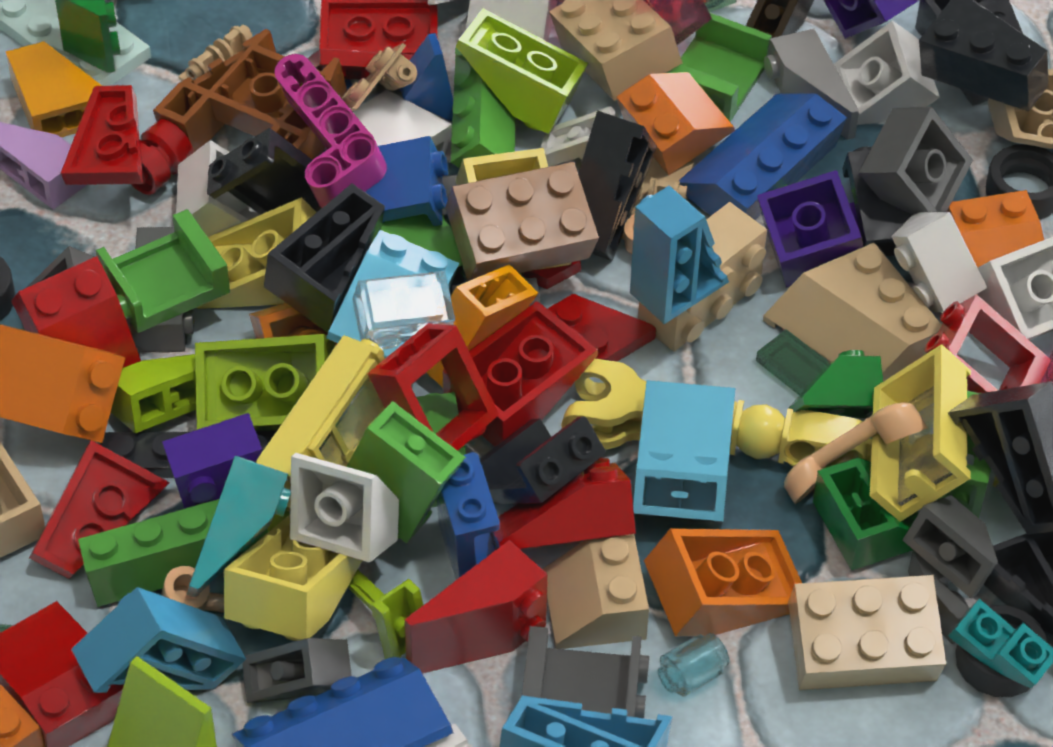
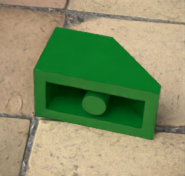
[789,350,883,418]

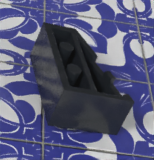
[919,0,1048,112]
[578,110,657,261]
[264,183,385,333]
[948,381,1053,535]
[983,531,1053,647]

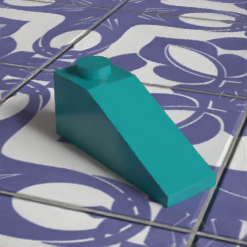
[186,456,291,598]

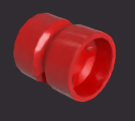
[130,119,194,195]

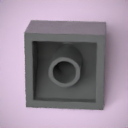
[859,107,973,215]

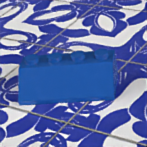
[679,93,847,220]
[232,657,454,747]

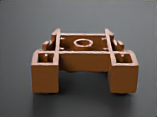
[153,29,347,160]

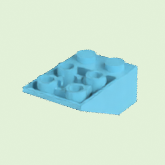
[633,380,736,521]

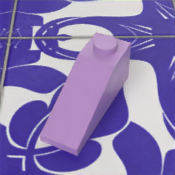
[0,122,86,210]

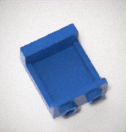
[365,136,448,226]
[436,452,500,580]

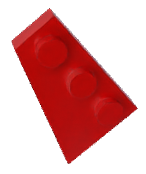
[60,85,143,185]

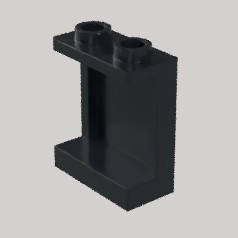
[207,128,328,215]
[842,146,913,256]
[479,416,607,504]

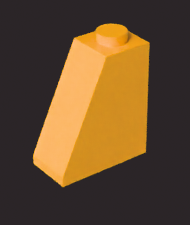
[6,41,102,138]
[427,264,538,388]

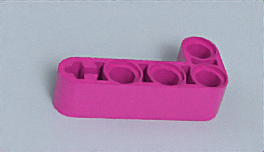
[275,54,387,208]

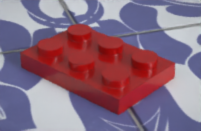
[319,0,438,55]

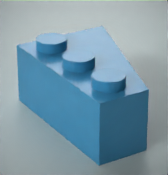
[630,186,729,324]
[71,587,246,693]
[500,696,673,747]

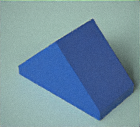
[400,33,453,121]

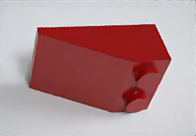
[11,256,141,368]
[442,301,598,446]
[490,458,636,549]
[404,540,548,673]
[0,601,124,747]

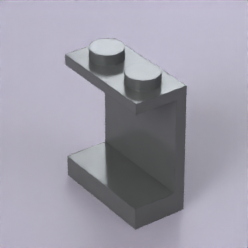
[521,626,649,719]

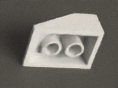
[977,237,1053,340]

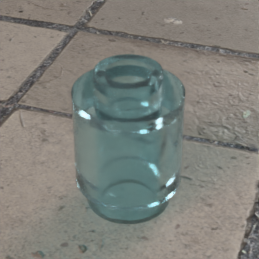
[658,633,730,697]

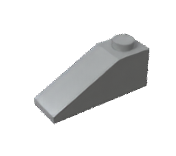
[764,29,859,140]

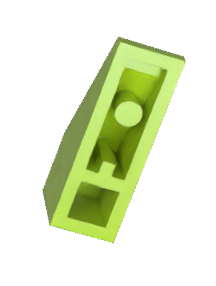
[111,354,196,433]

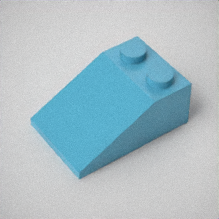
[326,230,459,358]

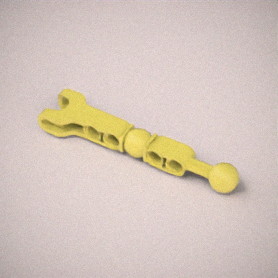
[561,359,937,471]

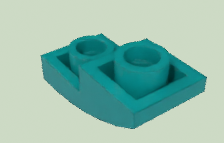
[948,599,1053,689]

